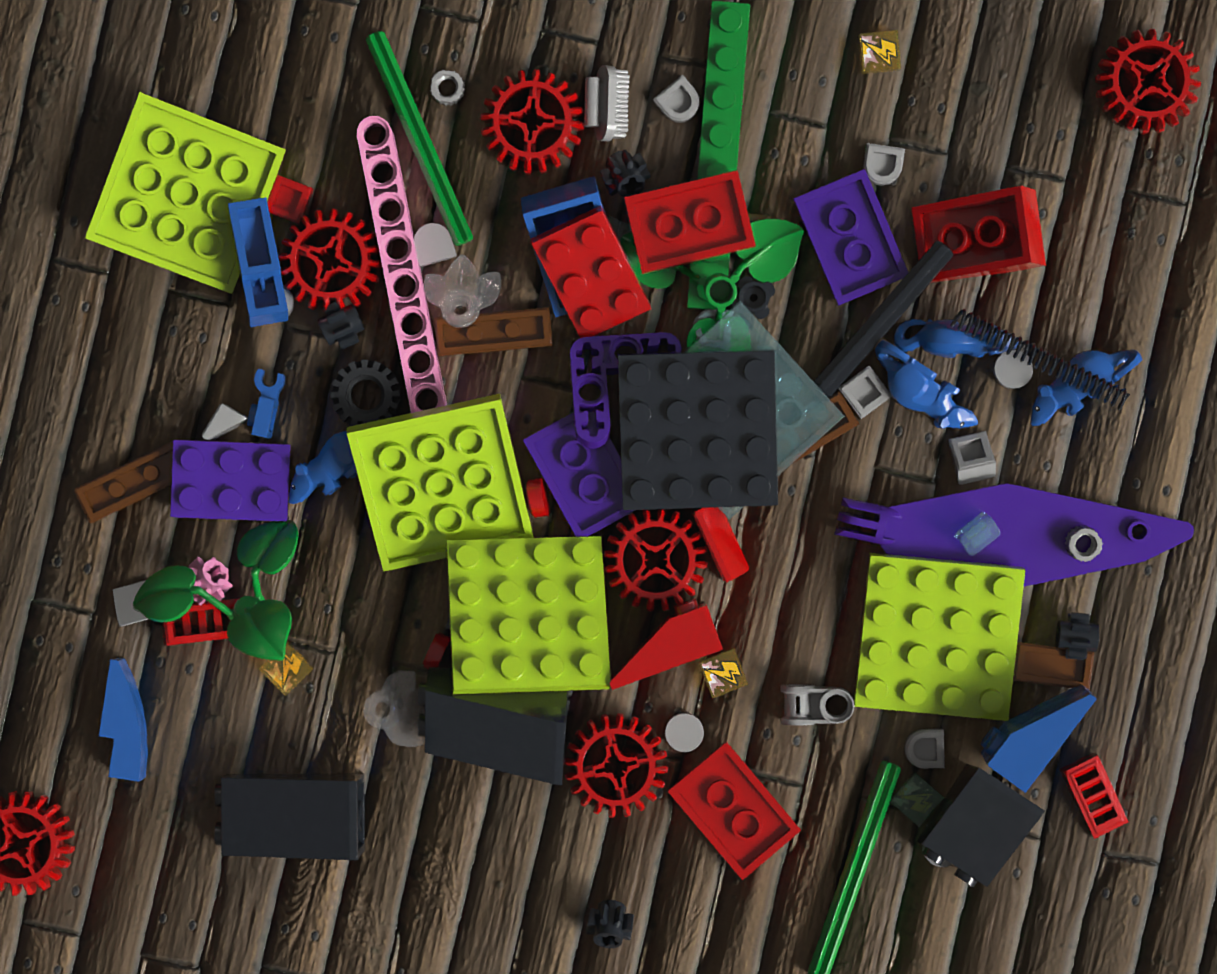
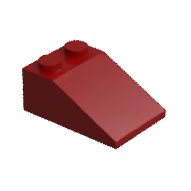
[911,185,1046,283]
[609,598,723,690]

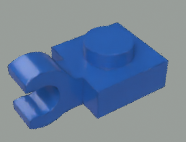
[247,369,285,439]

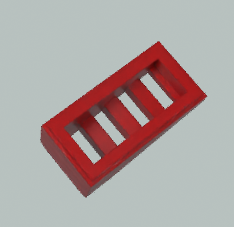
[162,598,240,646]
[1059,752,1129,839]

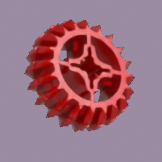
[1095,29,1201,134]
[480,69,584,175]
[278,208,383,311]
[604,509,708,611]
[564,713,668,818]
[0,791,75,896]

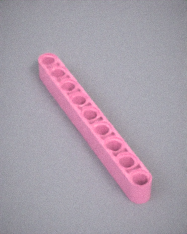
[357,116,447,413]

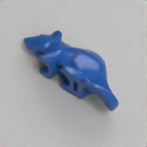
[894,319,1023,358]
[875,339,978,429]
[1030,349,1143,426]
[288,431,358,504]

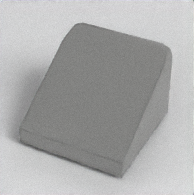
[202,404,248,441]
[948,431,996,485]
[113,580,148,627]

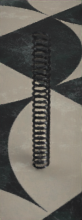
[950,309,1130,410]

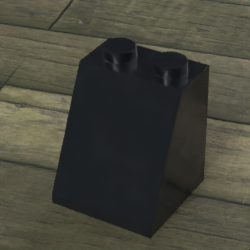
[917,764,1045,888]

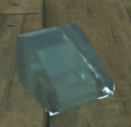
[954,512,1001,557]

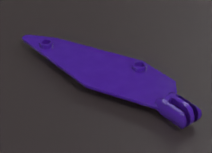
[834,483,1194,587]

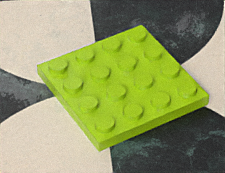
[85,92,286,294]
[347,394,534,572]
[446,536,611,694]
[854,553,1025,721]

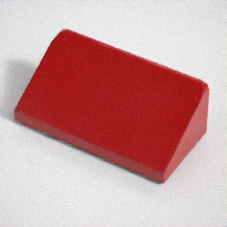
[692,507,749,583]

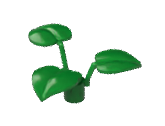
[620,218,804,352]
[133,519,298,661]

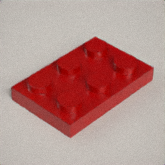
[624,170,756,274]
[531,205,652,338]
[667,741,801,880]

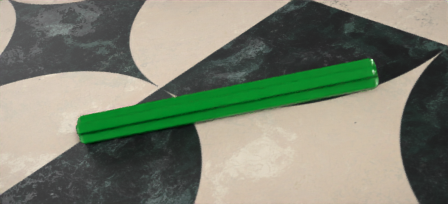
[366,31,473,246]
[808,761,901,974]

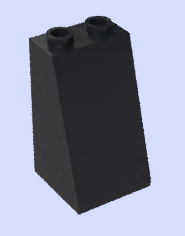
[418,667,568,785]
[215,773,365,860]

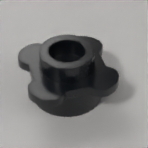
[732,276,775,319]

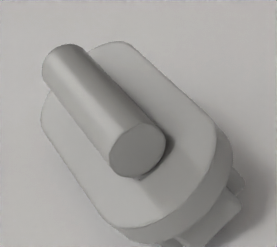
[584,65,630,142]

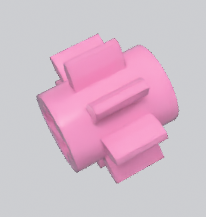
[189,557,232,606]

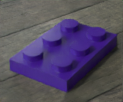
[793,169,908,306]
[523,410,635,537]
[170,440,290,522]

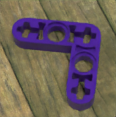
[570,332,682,449]

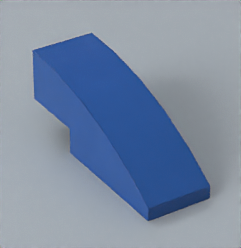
[228,197,288,327]
[99,657,148,782]

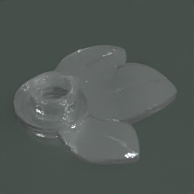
[424,255,501,328]
[363,670,425,747]

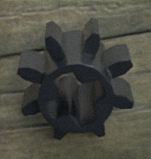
[600,150,651,197]
[317,301,365,349]
[1055,612,1099,660]
[586,900,634,948]

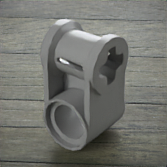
[780,684,855,725]

